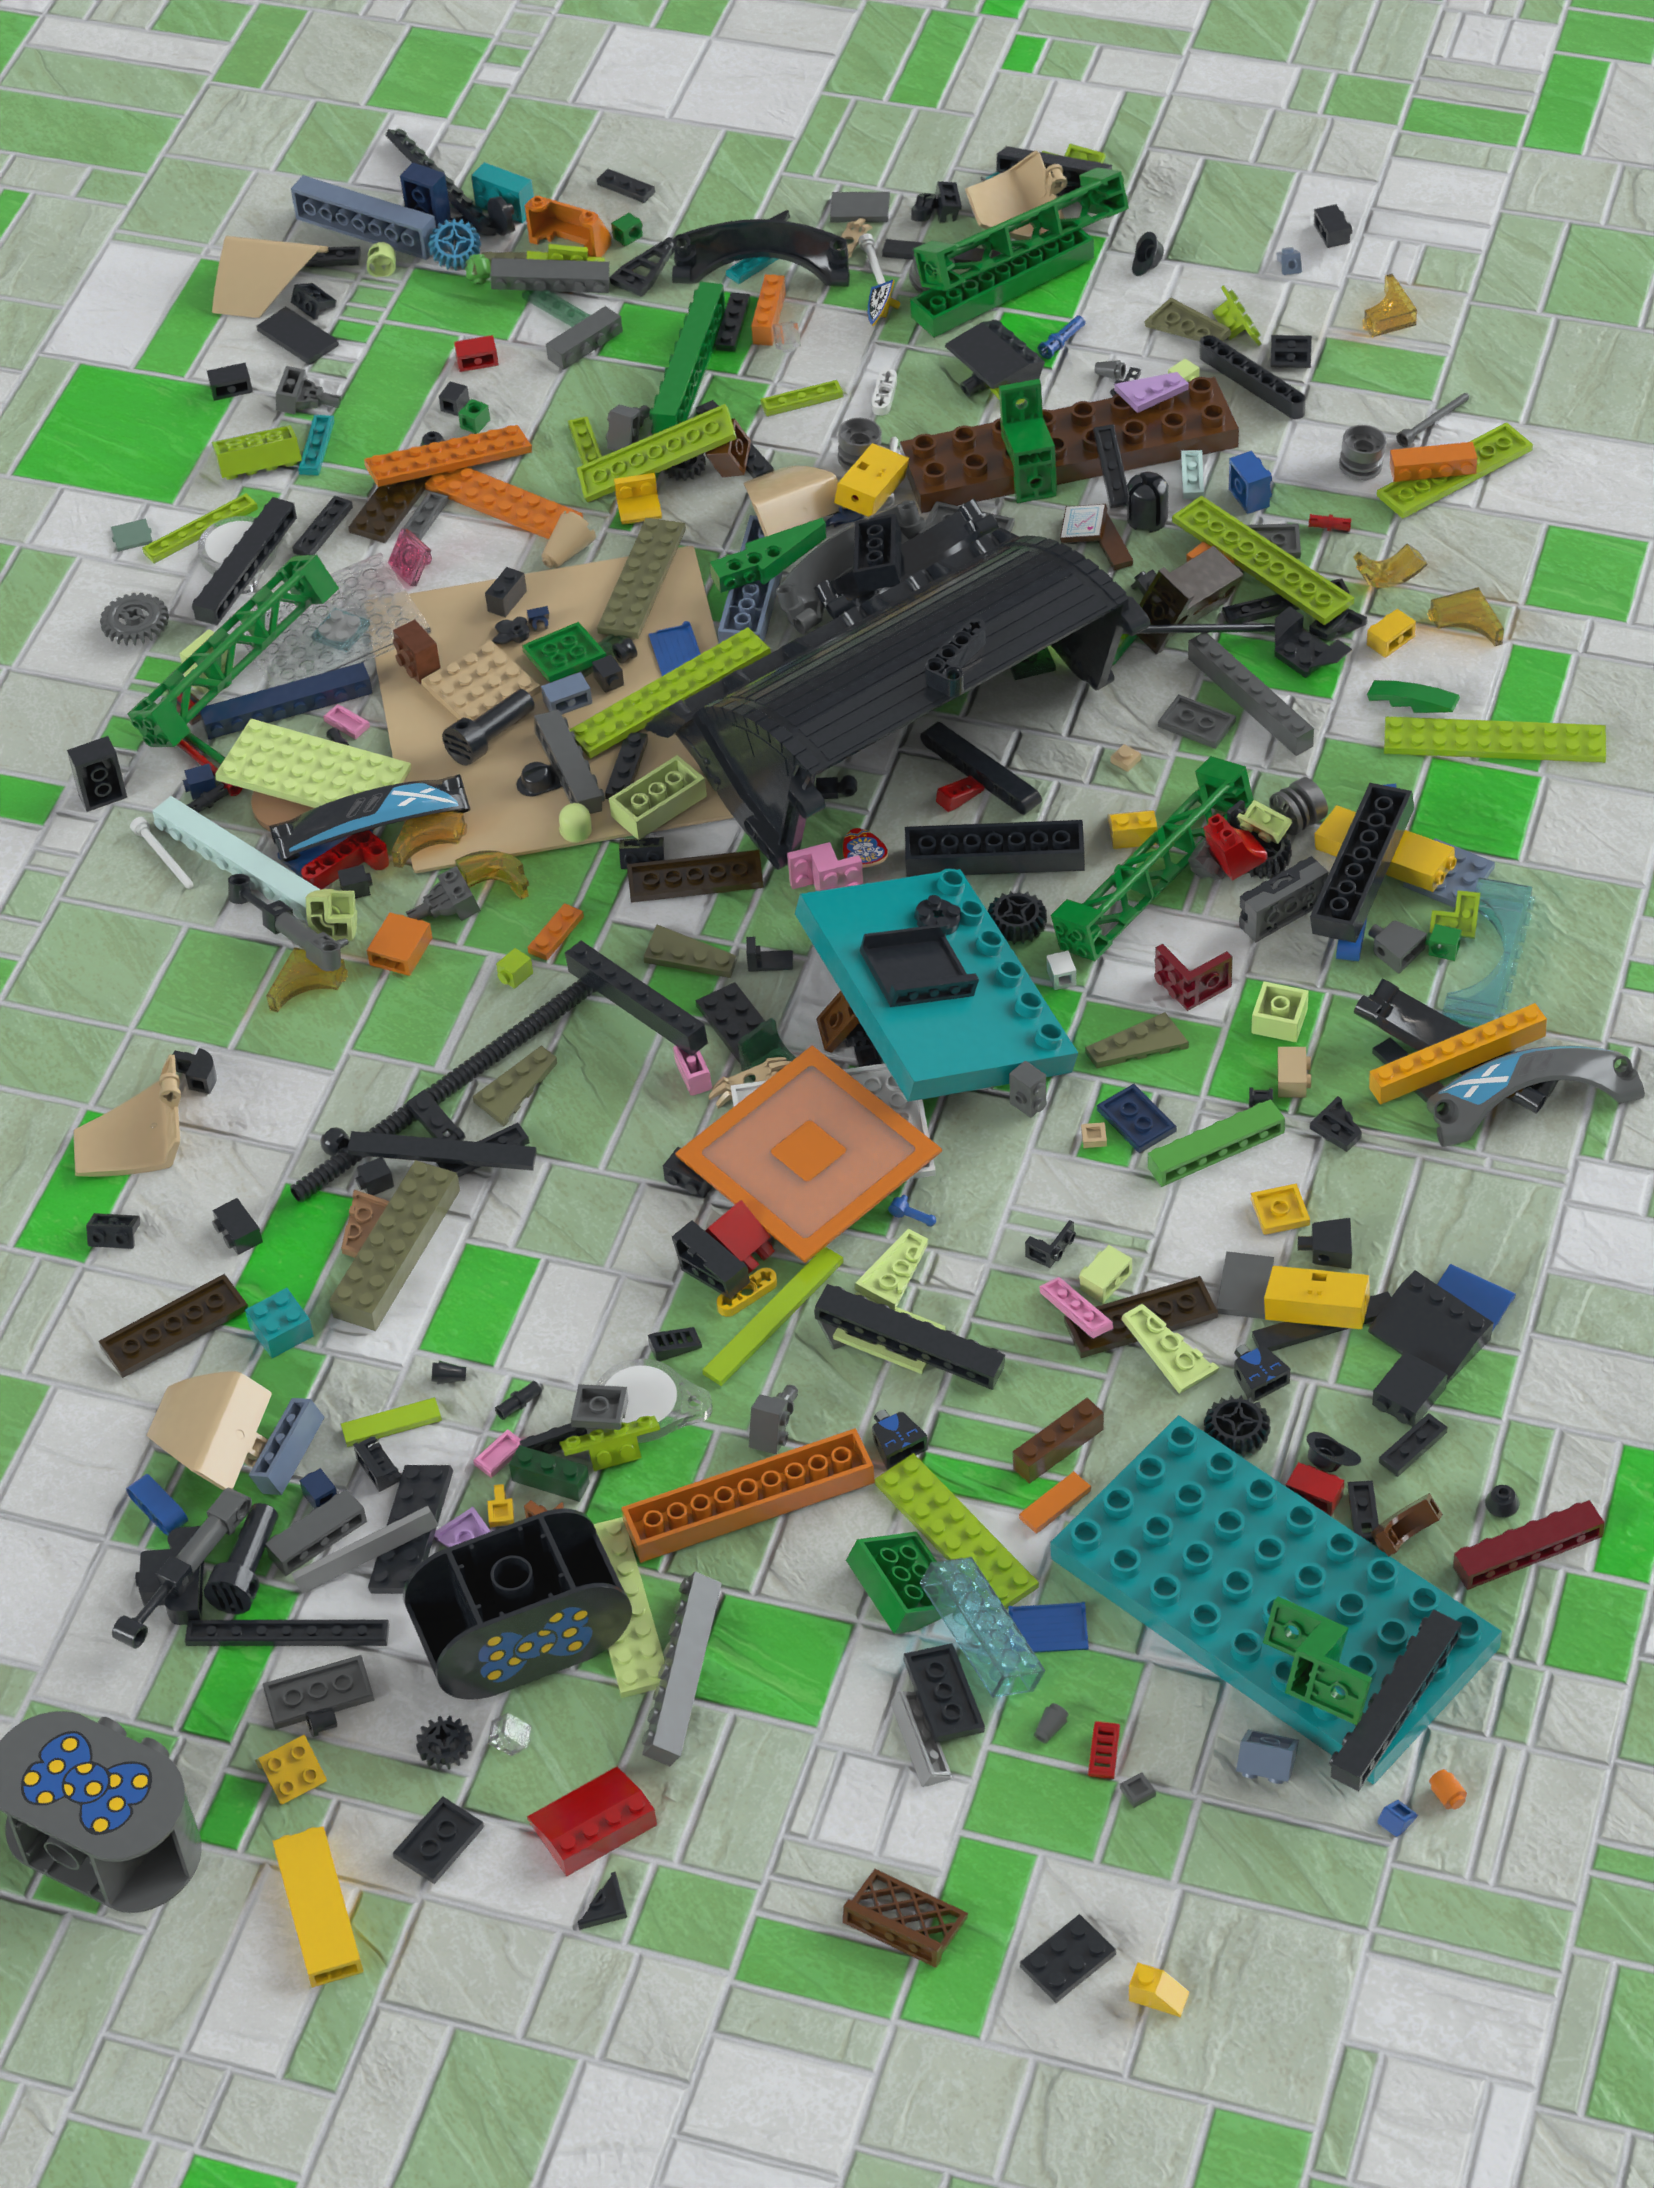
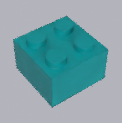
[245,1288,314,1358]

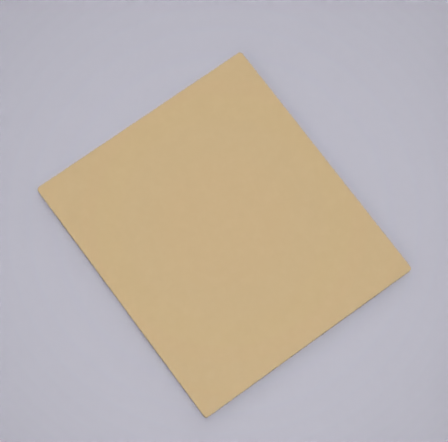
[365,546,734,873]

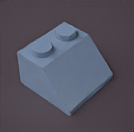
[1236,1729,1299,1784]

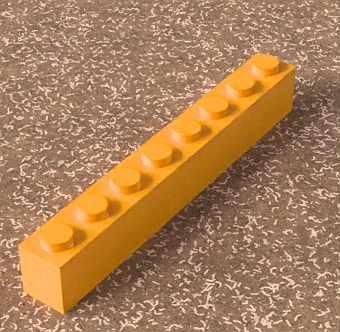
[1369,1003,1547,1105]

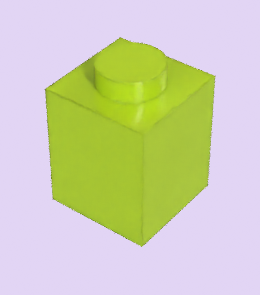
[496,948,533,989]

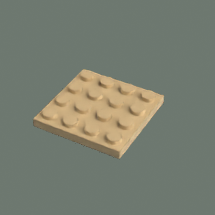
[421,640,541,720]

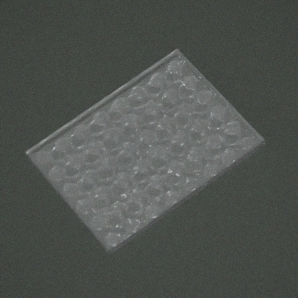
[229,552,432,688]

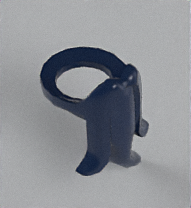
[826,506,864,528]

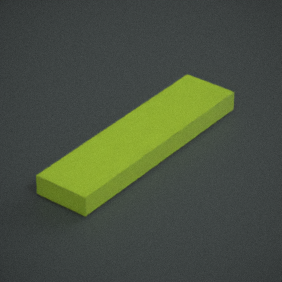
[760,380,844,417]
[568,416,602,465]
[341,1397,442,1447]

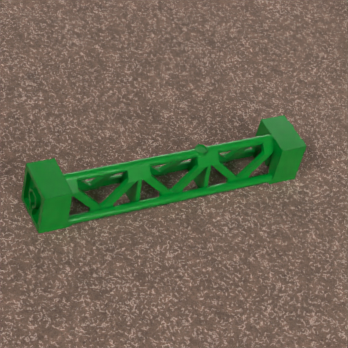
[913,167,1129,291]
[127,555,339,747]
[1051,756,1254,961]

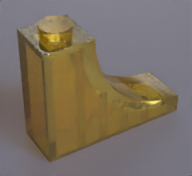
[1362,274,1417,338]
[1428,587,1504,646]
[391,811,467,868]
[266,947,348,1012]

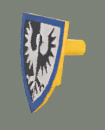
[868,280,901,326]

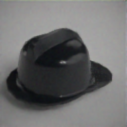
[1132,232,1164,276]
[516,762,562,796]
[1306,1432,1361,1472]

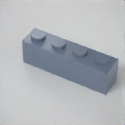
[249,1398,325,1495]

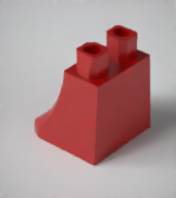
[1203,814,1267,881]
[705,1200,775,1275]

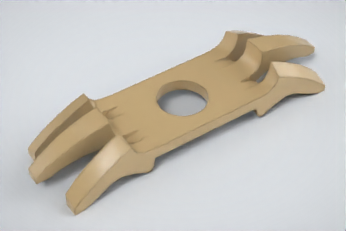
[837,218,872,259]
[708,1057,791,1108]

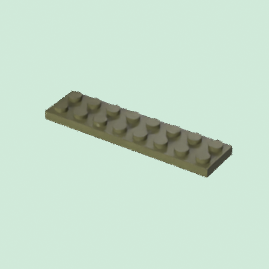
[597,518,686,639]

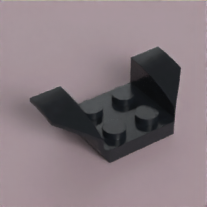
[1275,606,1352,678]

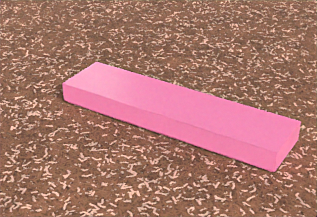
[1039,1277,1113,1338]

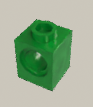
[611,213,643,247]
[458,399,490,434]
[1425,924,1462,961]

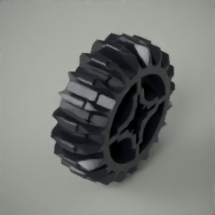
[1243,831,1292,879]
[987,890,1047,945]
[1204,1395,1271,1457]

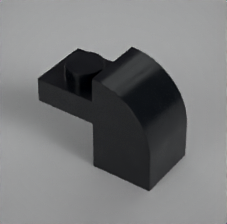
[172,1048,217,1094]

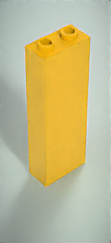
[1314,805,1457,892]
[272,1826,364,1988]

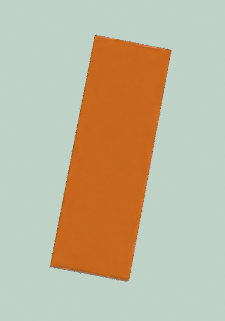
[1019,1471,1091,1534]

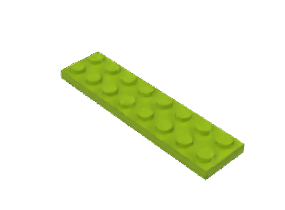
[577,404,737,503]
[1377,422,1533,519]
[875,1453,1039,1615]

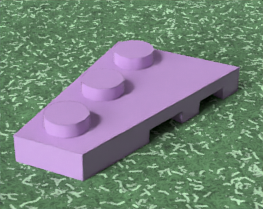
[1114,372,1189,413]
[434,1507,491,1548]

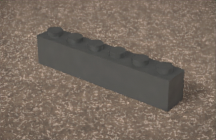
[491,258,610,293]
[534,710,605,814]

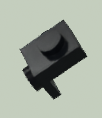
[1131,569,1156,595]

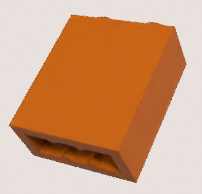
[367,912,433,976]

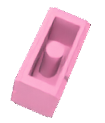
[673,1045,712,1096]

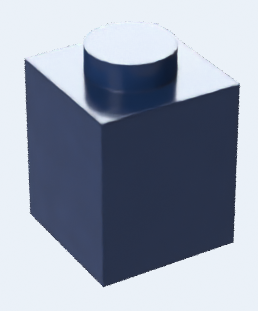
[182,764,216,800]
[299,1468,337,1509]

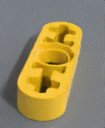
[717,1268,777,1317]

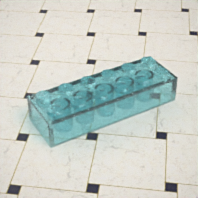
[920,1557,1045,1698]

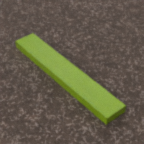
[142,493,258,564]

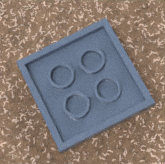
[1403,838,1495,908]

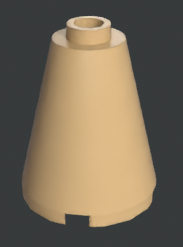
[541,511,596,568]

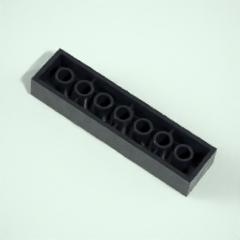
[1310,783,1414,943]
[905,820,1085,877]

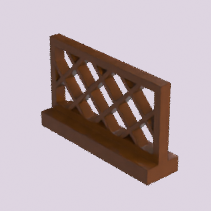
[842,1869,968,1968]

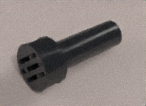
[442,689,535,766]
[203,1503,278,1614]

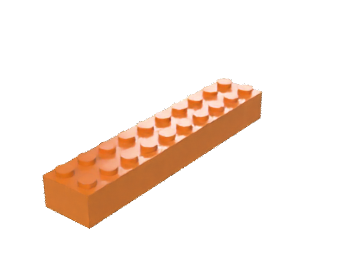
[621,1428,875,1563]

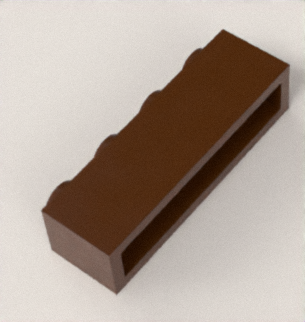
[1013,1398,1104,1484]

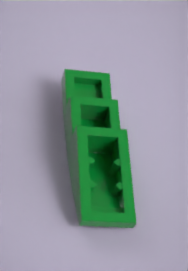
[1367,680,1460,713]

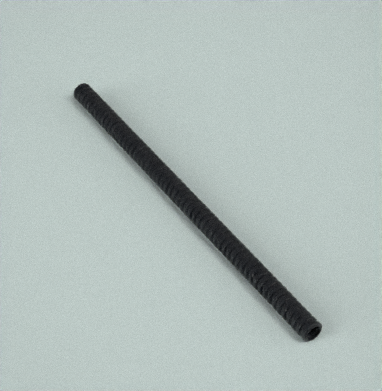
[290,979,597,1203]

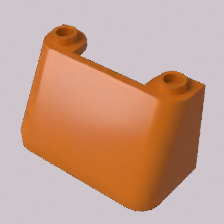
[525,196,612,257]

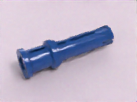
[1038,315,1086,359]

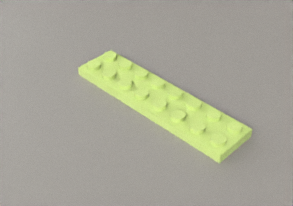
[594,1517,665,1698]

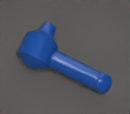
[888,1195,936,1227]

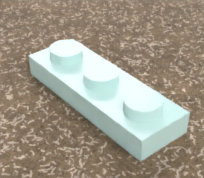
[1181,450,1204,499]

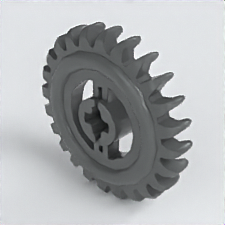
[100,593,169,646]

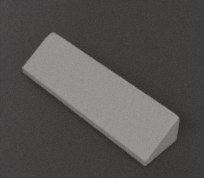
[891,1691,952,1787]

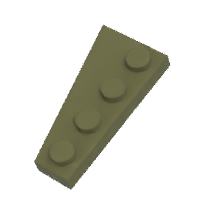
[473,1045,557,1127]

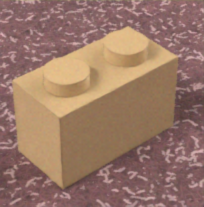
[1277,1047,1311,1098]

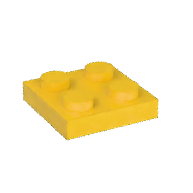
[1250,1183,1310,1235]

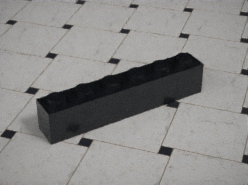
[996,146,1112,187]

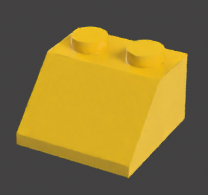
[1107,810,1157,849]

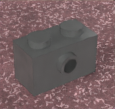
[1009,1061,1047,1118]

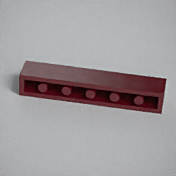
[1453,1500,1605,1590]

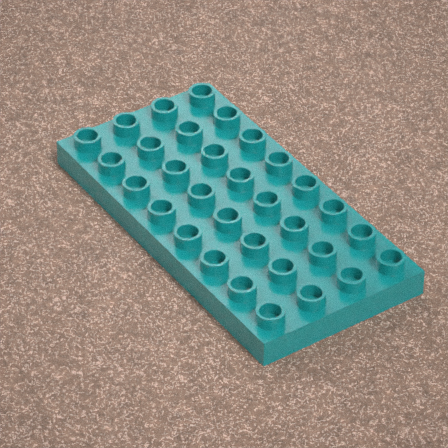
[1050,1415,1502,1785]

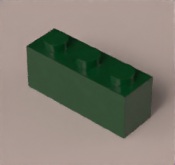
[509,1445,590,1502]

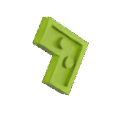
[1429,890,1480,939]

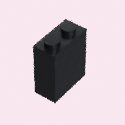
[1372,1351,1447,1427]

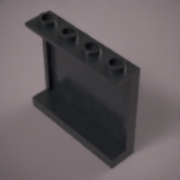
[859,923,979,1007]

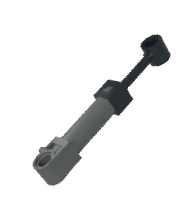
[228,874,349,971]
[112,1487,252,1649]

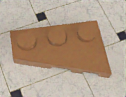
[341,1189,390,1258]

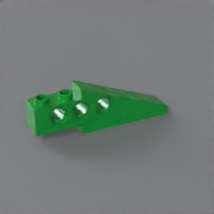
[709,518,827,593]

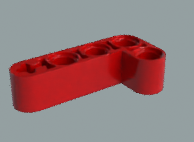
[301,830,389,890]

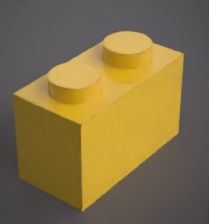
[1367,609,1416,658]

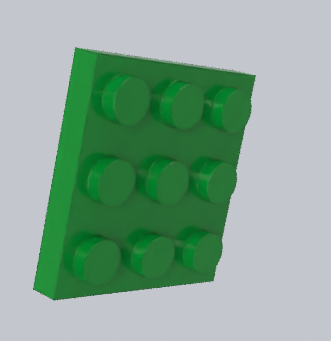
[522,622,606,683]

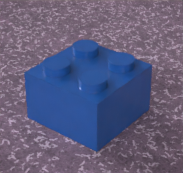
[1229,450,1272,514]

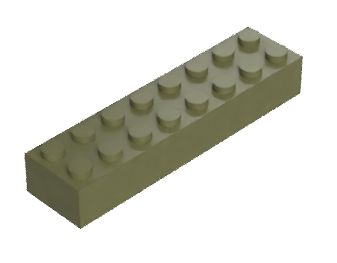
[329,1160,460,1331]

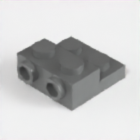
[571,1384,628,1430]

